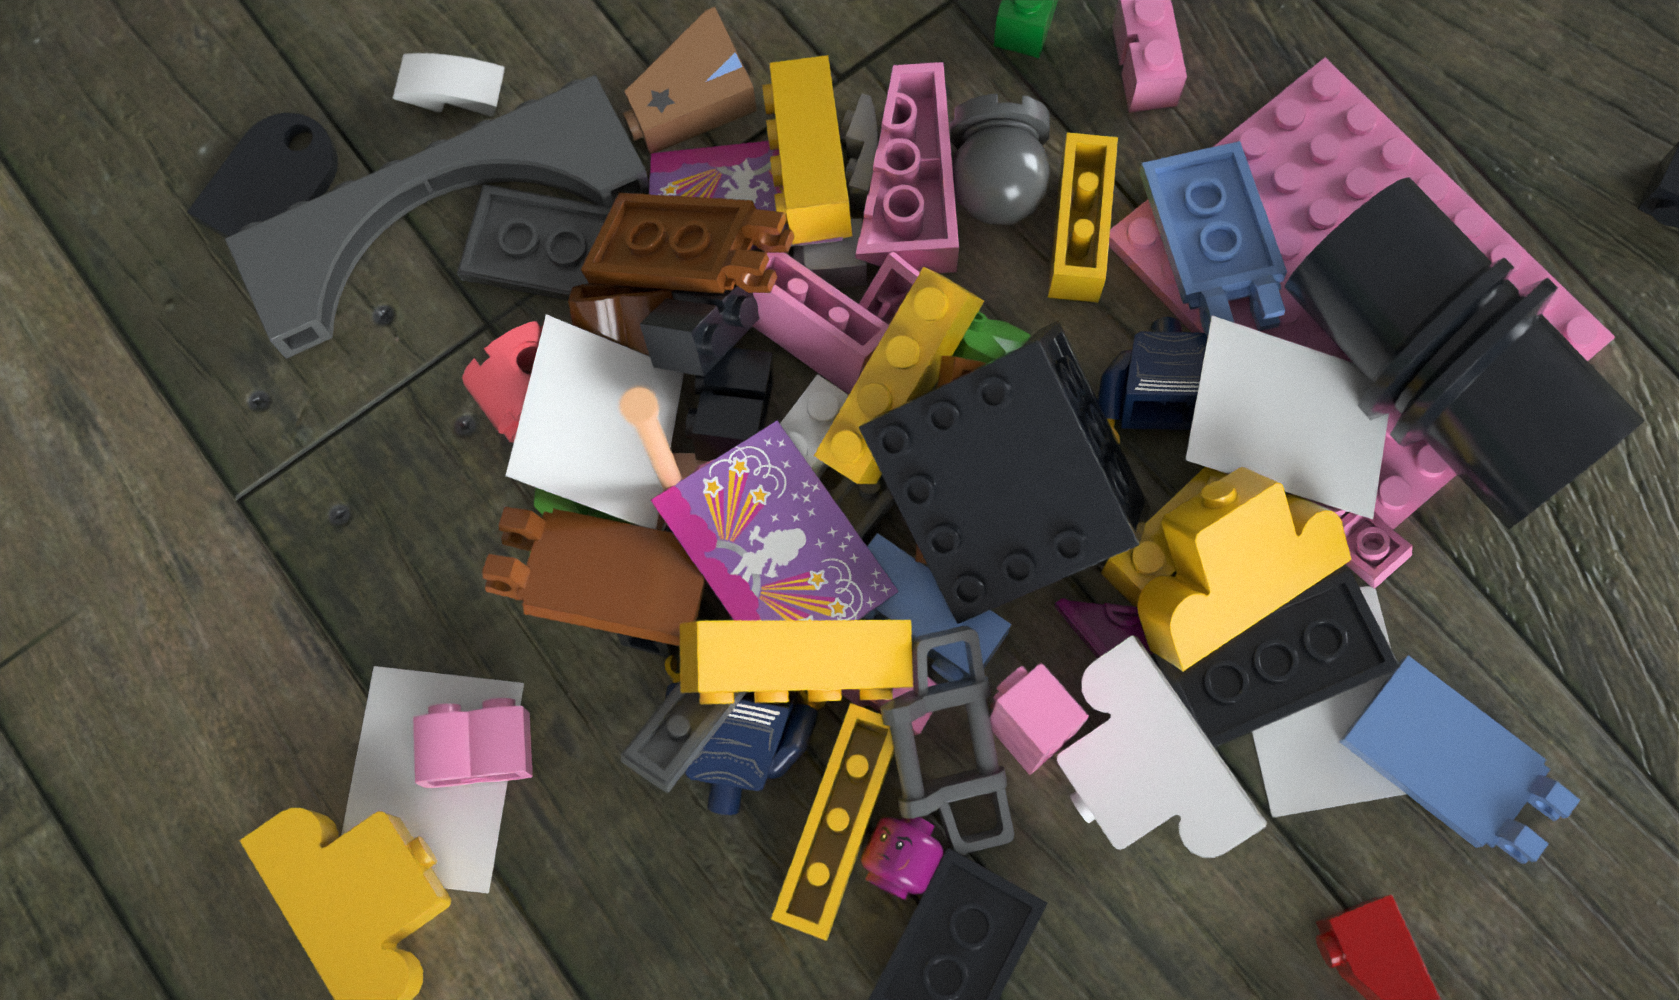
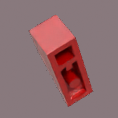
[1316,894,1441,1000]

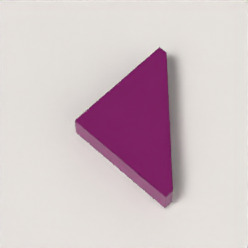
[1054,598,1153,659]

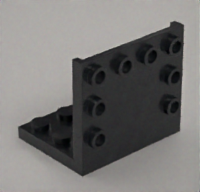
[858,320,1150,624]

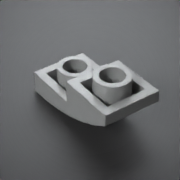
[840,93,878,211]

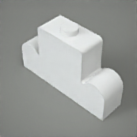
[1057,635,1267,858]

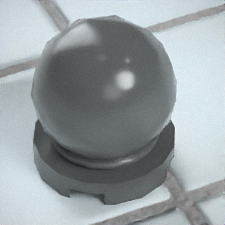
[950,94,1051,225]

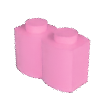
[413,698,533,788]

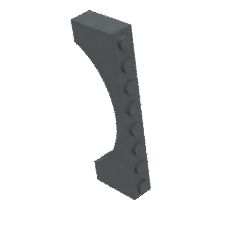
[225,74,649,359]

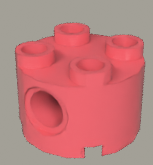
[462,321,543,443]

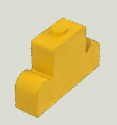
[1137,467,1352,671]
[239,808,451,1000]

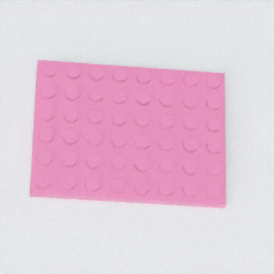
[1109,57,1615,530]

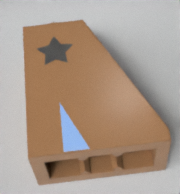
[622,7,757,155]

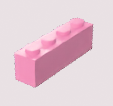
[855,62,959,273]

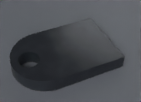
[187,113,338,238]

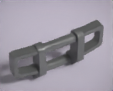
[880,626,1014,854]

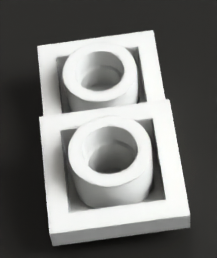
[393,53,505,117]

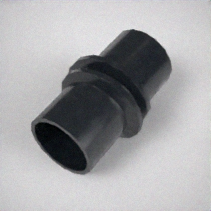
[1284,177,1645,530]

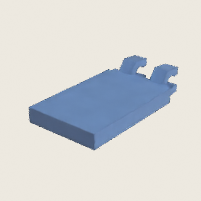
[1140,141,1287,335]
[1339,655,1580,864]

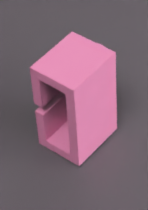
[1112,0,1187,112]

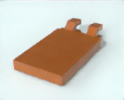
[581,193,795,294]
[482,507,707,646]

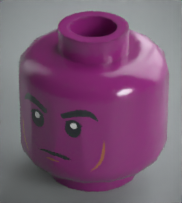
[860,817,943,900]

